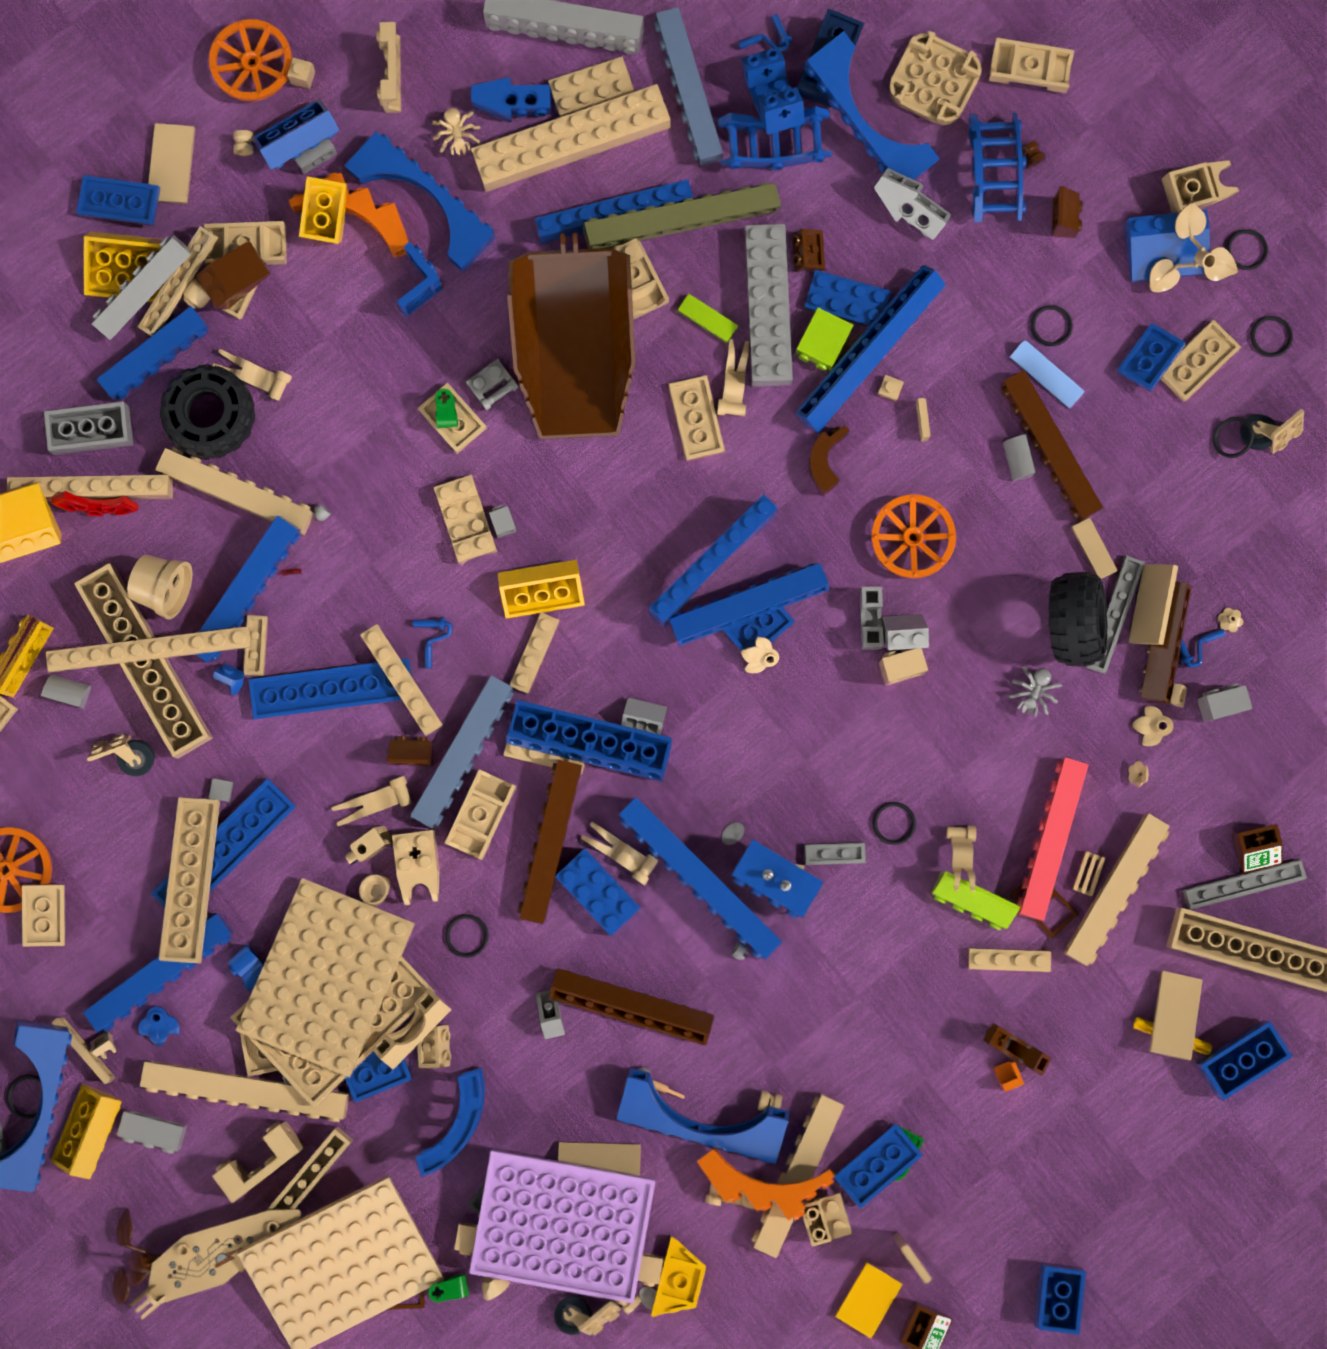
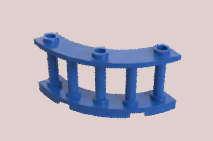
[718,106,832,170]
[968,112,1026,222]
[416,1067,485,1177]

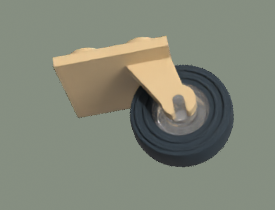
[1240,409,1304,454]
[87,734,155,777]
[554,1296,622,1335]

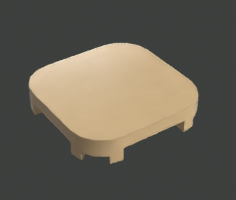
[889,31,982,125]

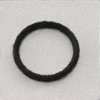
[1226,229,1268,270]
[1031,305,1073,346]
[1251,316,1293,357]
[1213,417,1254,458]
[873,802,916,845]
[446,914,489,958]
[7,1075,40,1119]

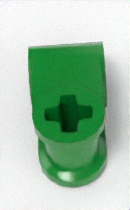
[435,389,458,429]
[428,1274,469,1302]

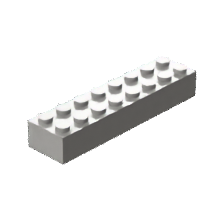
[483,0,644,54]
[745,224,793,387]

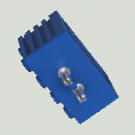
[731,840,824,919]

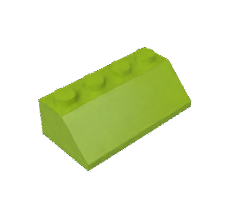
[931,871,1020,931]

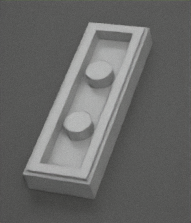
[804,843,866,865]

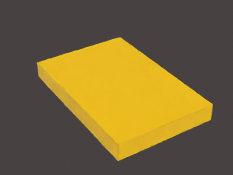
[835,1261,903,1338]

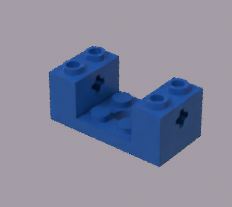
[741,47,805,135]

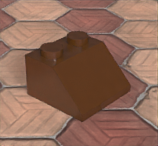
[1052,186,1083,238]
[387,736,433,766]

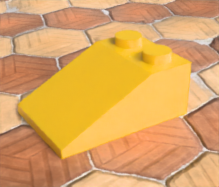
[299,176,347,244]

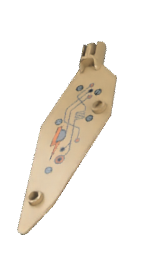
[130,1209,301,1320]

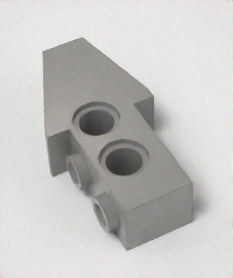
[874,168,951,240]

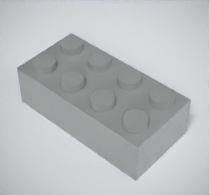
[44,402,134,455]

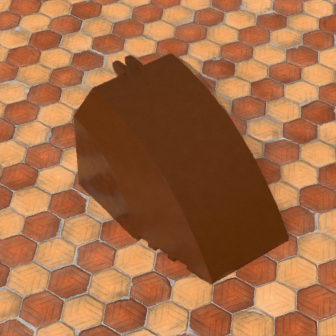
[507,233,635,439]

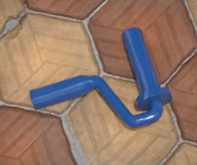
[738,14,792,52]
[413,616,452,669]
[1180,629,1226,668]

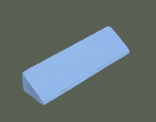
[1010,340,1085,409]

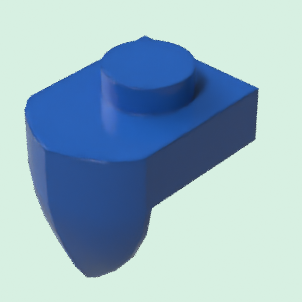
[213,663,244,696]

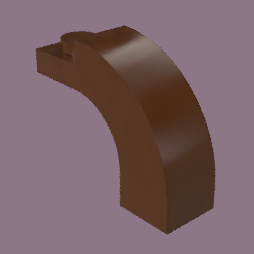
[809,425,850,496]
[983,1023,1052,1076]

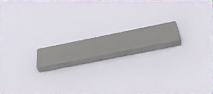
[1085,555,1145,674]
[1183,859,1307,910]

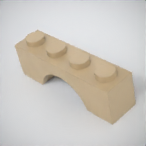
[371,988,451,1069]

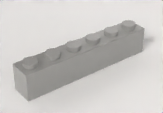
[92,234,192,340]

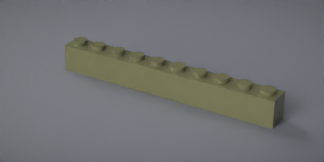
[582,182,781,249]

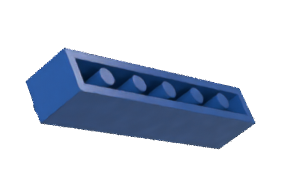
[96,306,209,402]

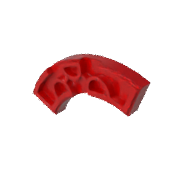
[51,491,139,517]

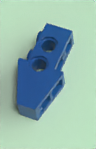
[471,78,551,123]

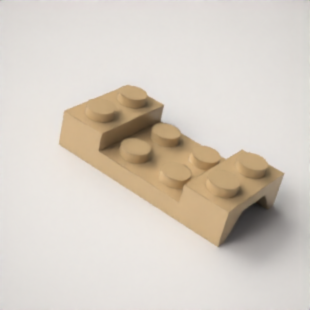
[376,22,401,113]
[989,38,1074,93]
[204,221,287,266]
[608,241,669,320]
[434,475,497,565]
[445,769,517,860]

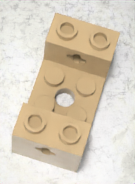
[212,1121,305,1203]

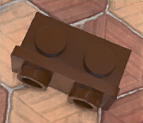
[792,228,825,272]

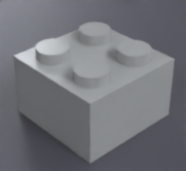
[1197,683,1253,722]

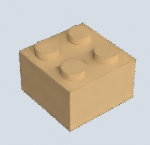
[879,648,928,686]

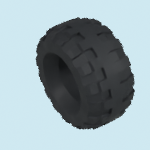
[160,364,255,459]
[1048,572,1108,666]

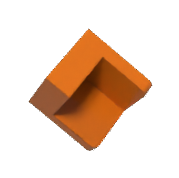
[994,1060,1024,1092]

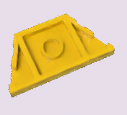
[651,1236,706,1317]

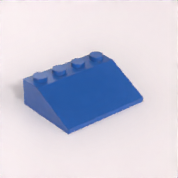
[1124,209,1210,282]

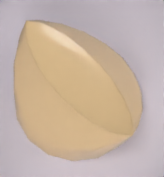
[359,875,391,907]
[482,1276,510,1301]

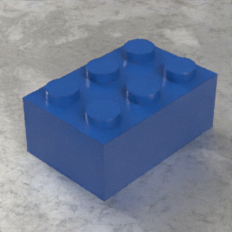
[1034,1262,1086,1335]

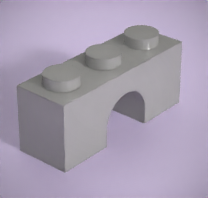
[860,587,884,650]

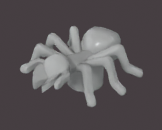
[1009,666,1062,717]

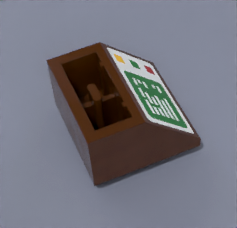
[1232,824,1283,874]
[898,1300,953,1349]

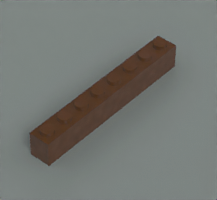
[1000,370,1104,522]
[517,759,583,924]
[549,968,715,1046]

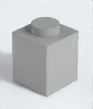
[489,505,517,538]

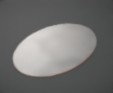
[722,822,744,845]
[639,1287,657,1310]

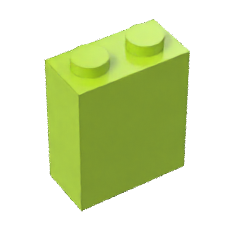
[795,308,853,371]

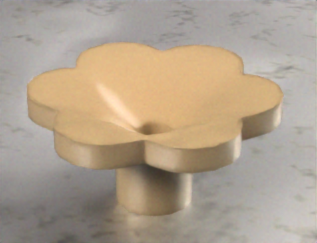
[1218,608,1243,633]
[1128,761,1149,787]

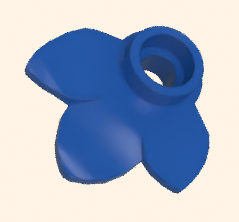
[138,1006,180,1046]

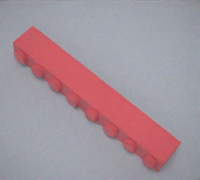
[1016,757,1089,921]

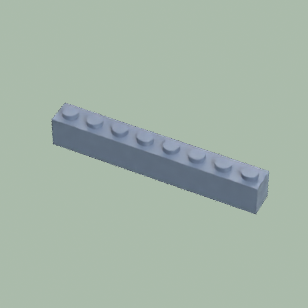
[653,7,723,166]
[411,675,514,829]

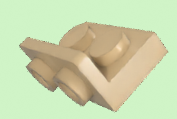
[418,1025,451,1068]

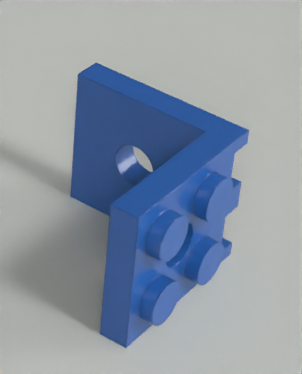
[397,242,443,317]

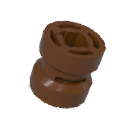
[1022,140,1046,168]

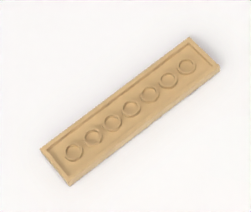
[159,797,220,964]

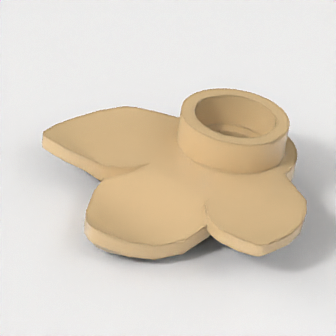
[741,637,779,673]
[1132,706,1174,746]

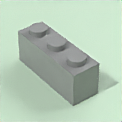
[117,1110,187,1154]

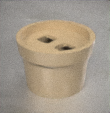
[127,554,193,619]

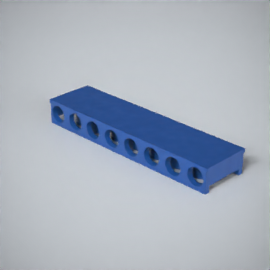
[505,700,672,782]

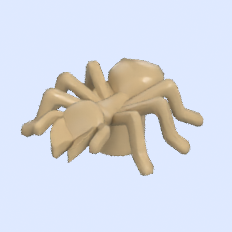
[432,108,480,156]

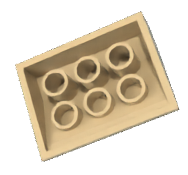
[558,1142,641,1176]

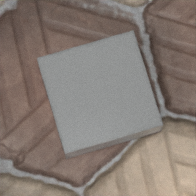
[209,779,234,802]

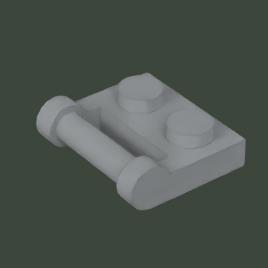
[466,359,519,411]

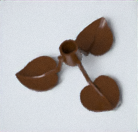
[113,1209,162,1305]

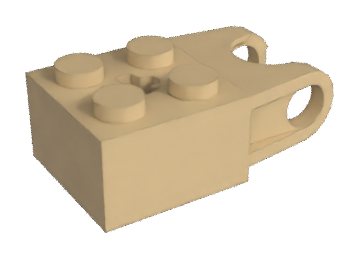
[1161,161,1239,213]
[392,830,440,906]

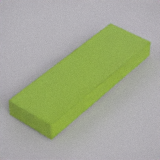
[678,294,738,343]

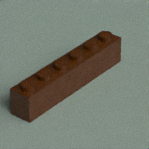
[1140,581,1192,704]

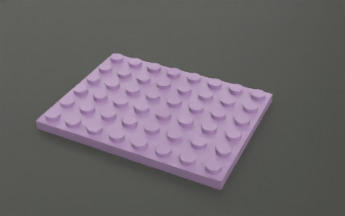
[469,1149,656,1304]

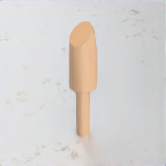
[652,1080,685,1099]

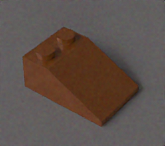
[196,241,271,309]

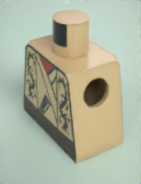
[345,825,393,865]

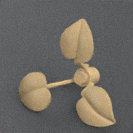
[1149,203,1238,292]

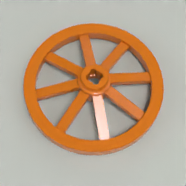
[209,19,292,101]
[871,494,956,579]
[0,827,52,913]

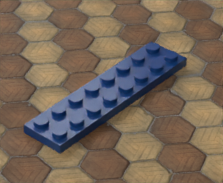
[249,658,412,720]
[151,778,297,907]

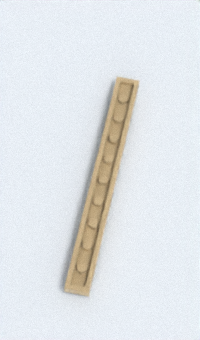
[46,627,252,672]

